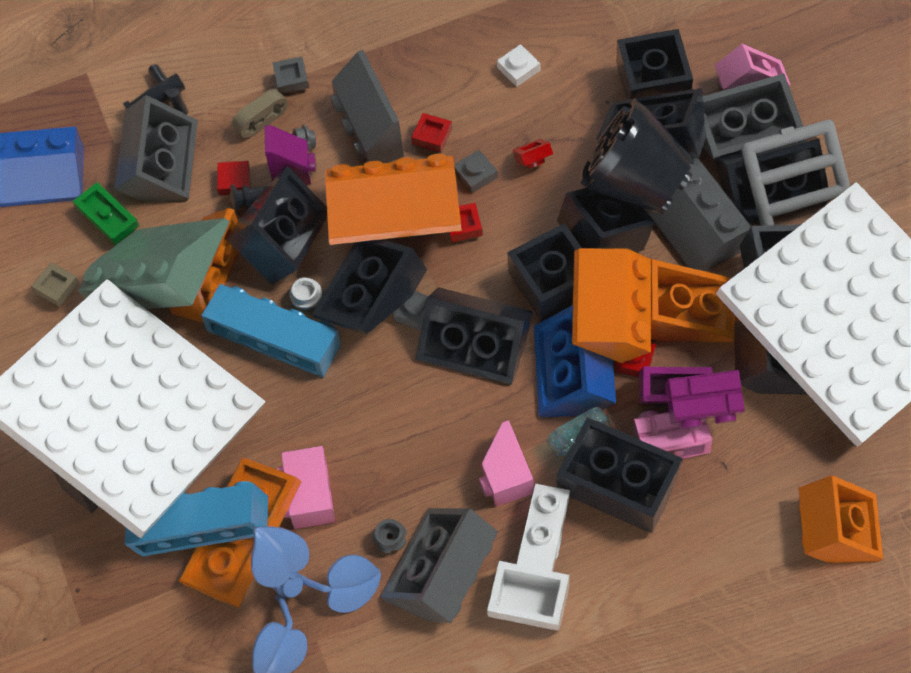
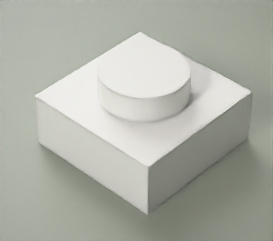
[497,44,541,87]

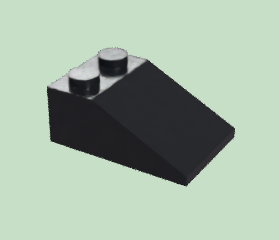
[227,166,327,285]
[312,239,428,335]

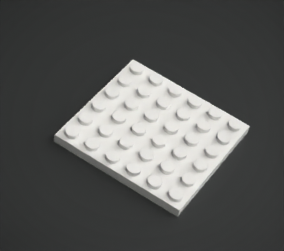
[716,182,911,448]
[0,279,266,539]

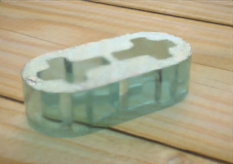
[546,407,611,457]

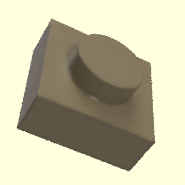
[31,262,79,307]

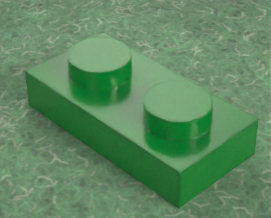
[73,182,140,246]

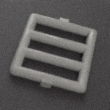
[741,119,850,226]

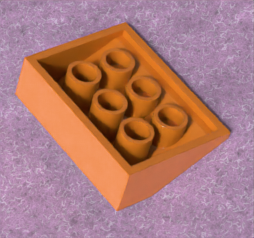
[325,154,462,245]

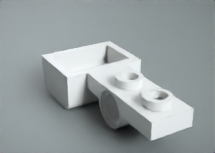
[487,484,570,631]

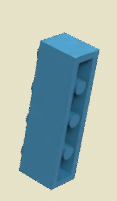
[201,284,341,378]
[125,481,268,557]

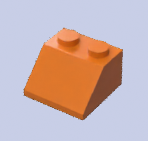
[798,475,884,563]

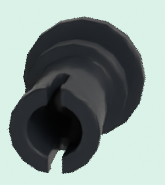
[229,184,268,216]

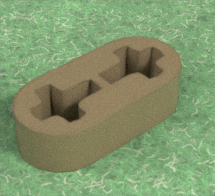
[232,89,288,138]

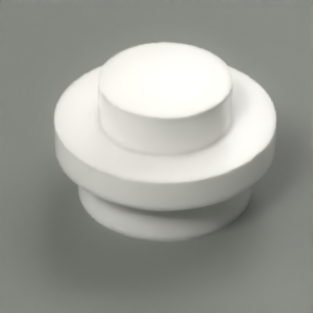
[289,278,322,310]

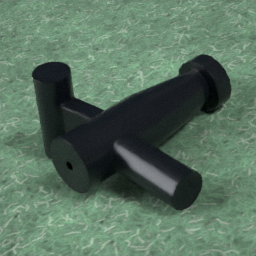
[123,64,188,115]

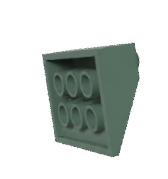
[78,218,229,309]

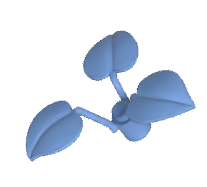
[251,526,381,673]

